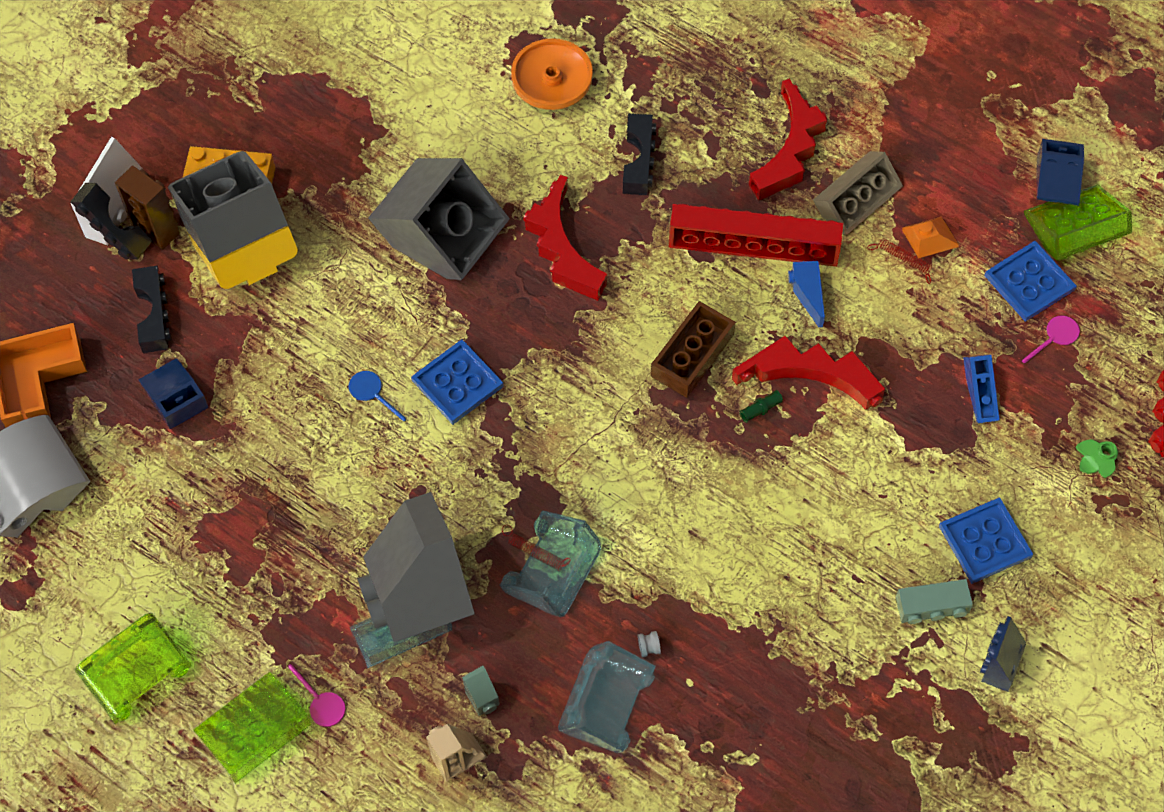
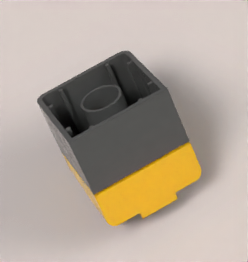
[168,151,298,289]

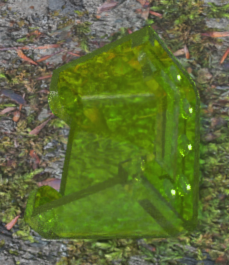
[75,613,192,724]

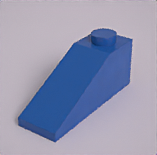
[788,261,825,328]
[963,355,1000,423]

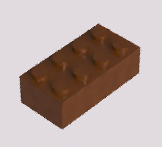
[114,165,180,250]
[651,301,736,398]

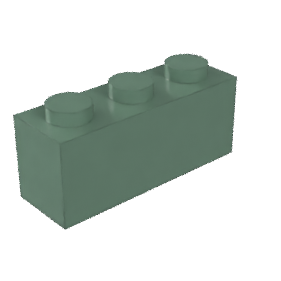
[895,579,973,624]

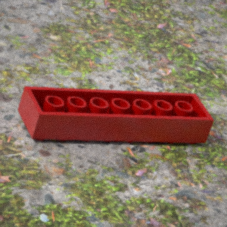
[669,204,843,267]

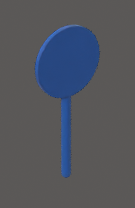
[349,371,406,421]

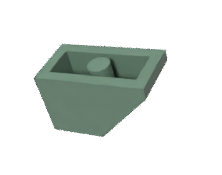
[462,666,499,716]

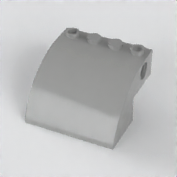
[0,415,90,537]

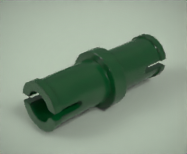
[739,390,783,423]

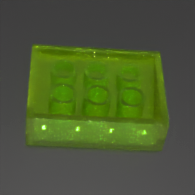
[1024,184,1132,260]
[193,672,312,784]

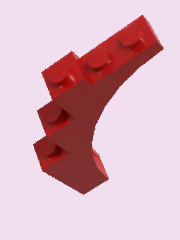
[749,78,827,200]
[523,174,607,301]

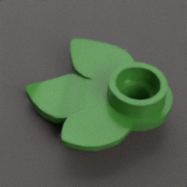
[1076,439,1118,478]

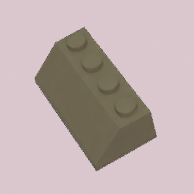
[813,151,903,235]

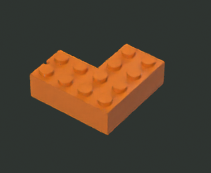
[0,323,87,428]

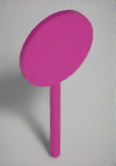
[1022,316,1080,363]
[288,664,345,727]

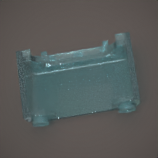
[500,510,601,617]
[558,641,656,753]

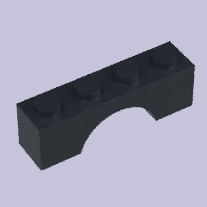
[623,113,656,195]
[70,183,152,260]
[132,265,172,353]

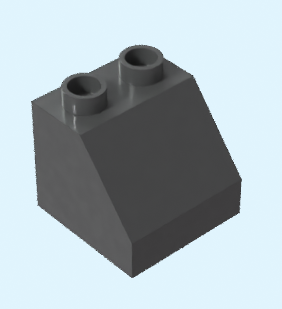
[368,158,510,280]
[357,492,475,642]

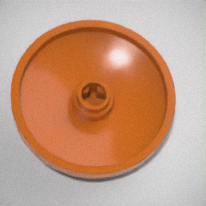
[511,38,593,110]

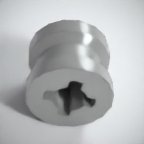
[638,631,661,657]

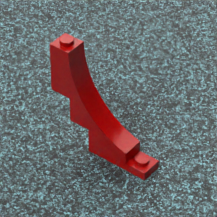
[732,336,885,410]

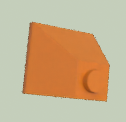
[902,217,958,258]

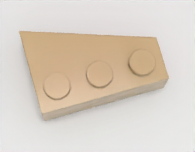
[426,724,487,782]

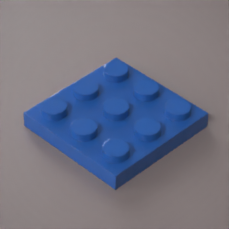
[984,241,1076,322]
[411,339,504,425]
[939,497,1034,584]

